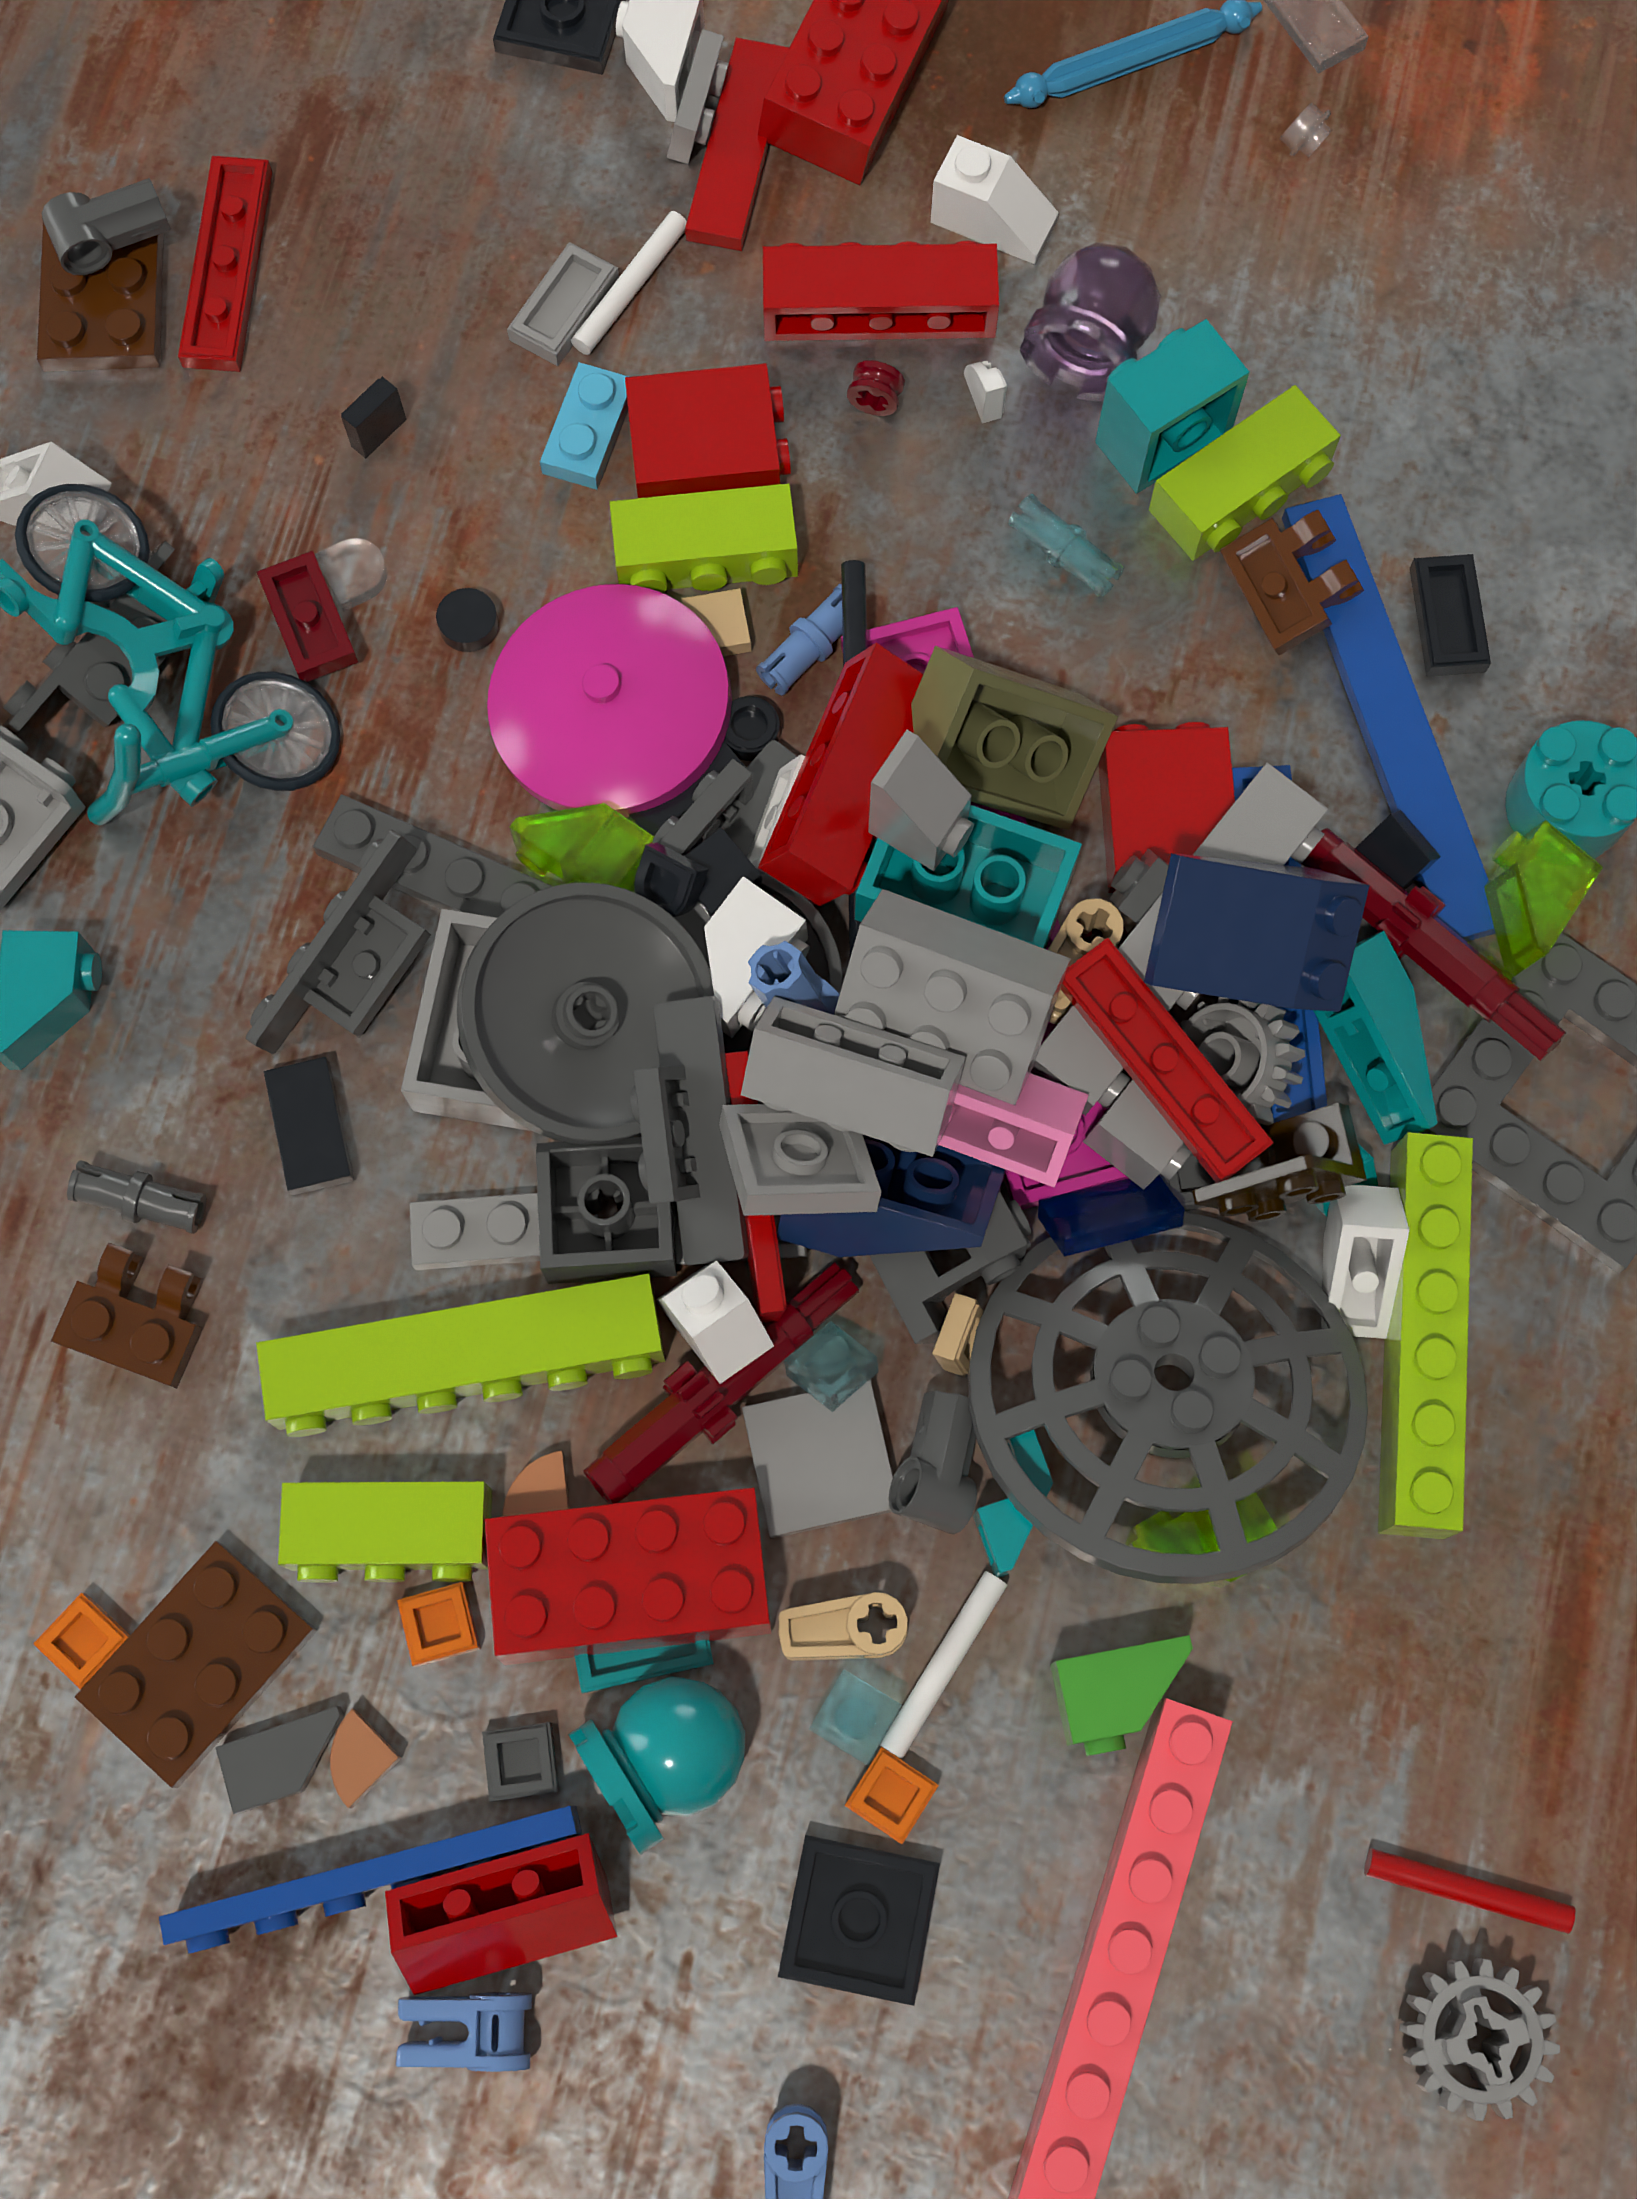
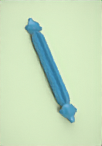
[1004,0,1263,108]

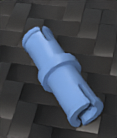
[756,584,843,696]

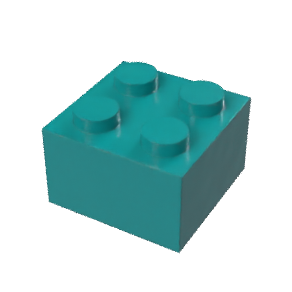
[1095,319,1250,494]

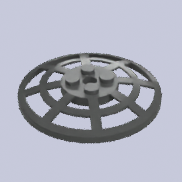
[968,1209,1368,1584]

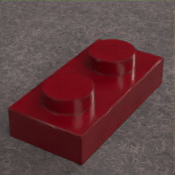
[256,551,358,682]

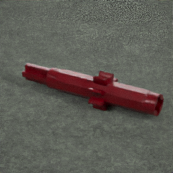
[1301,828,1566,1061]
[583,1263,859,1504]

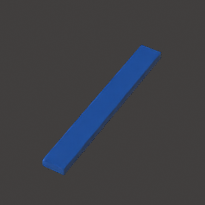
[1281,494,1506,942]

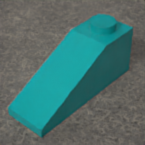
[1313,931,1438,1145]

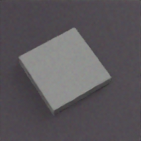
[719,1104,881,1216]
[742,1379,893,1539]

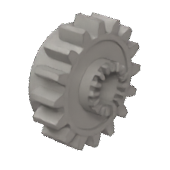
[1180,997,1305,1126]

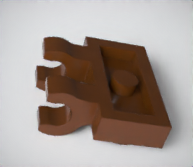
[1220,510,1364,655]
[51,1243,203,1389]

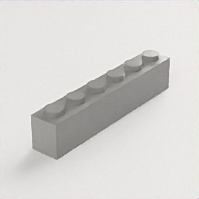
[1031,762,1328,1116]

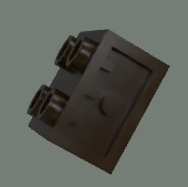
[1192,1102,1367,1222]

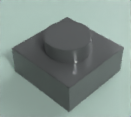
[1109,849,1169,924]

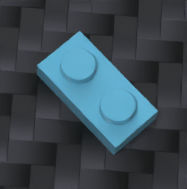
[540,362,629,490]

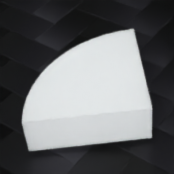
[964,361,1007,424]

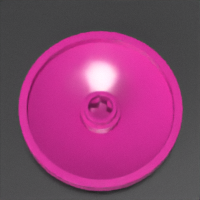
[487,584,732,820]

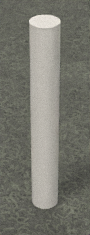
[571,211,687,355]
[879,1571,1008,1760]

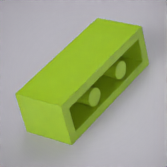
[1149,385,1341,561]
[609,483,798,593]
[278,1481,492,1583]

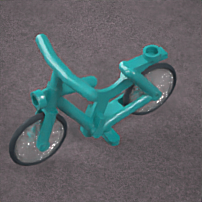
[0,484,340,825]

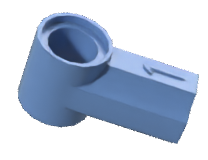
[748,941,840,1015]

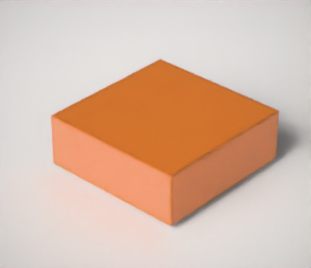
[397,1582,481,1667]
[33,1593,130,1689]
[844,1747,939,1844]

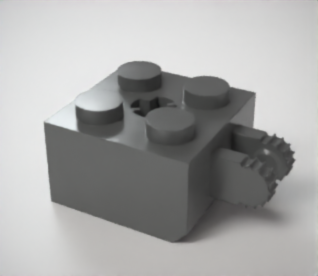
[536,1137,677,1284]

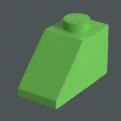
[1050,1635,1193,1756]

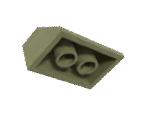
[911,645,1118,830]

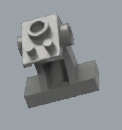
[869,1191,1031,1344]

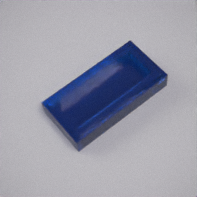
[1038,1175,1184,1257]

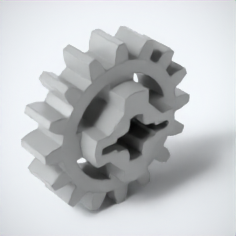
[1399,1957,1560,2121]

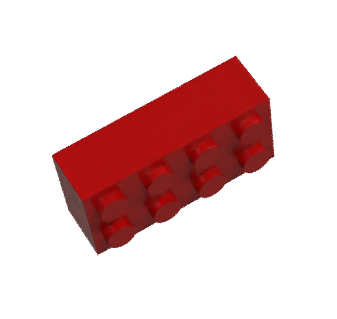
[757,0,949,186]
[484,1487,771,1665]

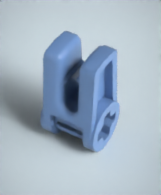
[396,1992,532,2072]
[764,2104,828,2199]

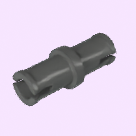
[67,1160,207,1234]

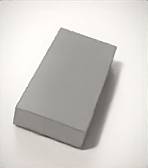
[507,242,619,366]

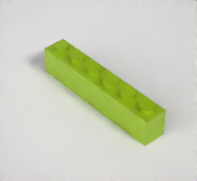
[1378,1132,1473,1540]
[256,1274,666,1437]

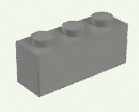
[741,996,966,1157]

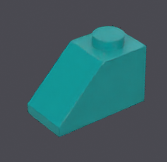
[0,930,102,1070]

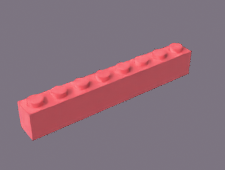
[1008,1698,1233,2199]

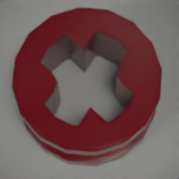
[847,360,905,416]

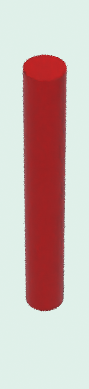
[1364,1848,1576,1934]

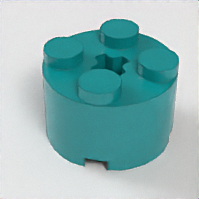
[1505,720,1637,864]

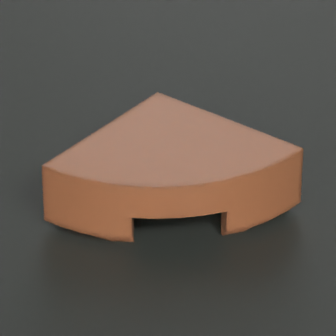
[502,1451,570,1517]
[330,1709,402,1808]

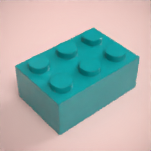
[855,805,1082,949]

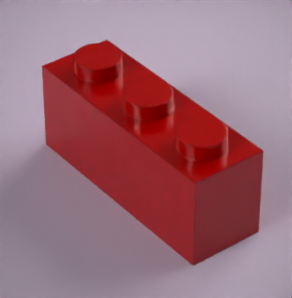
[385,1833,618,1996]

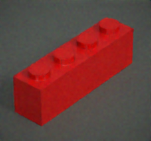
[763,241,999,341]
[758,642,923,906]

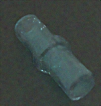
[1008,494,1124,598]

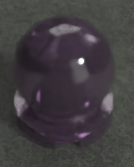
[1020,242,1161,402]

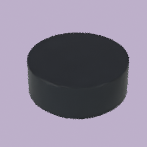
[436,588,499,652]
[724,696,780,761]

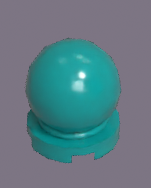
[568,1676,745,1855]

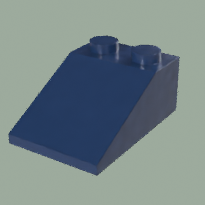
[1144,853,1370,1012]
[777,1134,1006,1257]

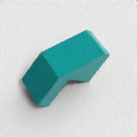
[973,1430,1053,1578]

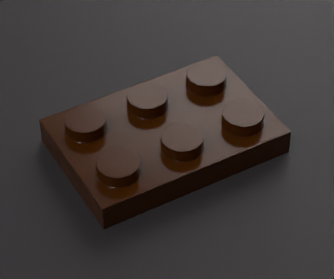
[37,222,164,372]
[75,1541,318,1788]

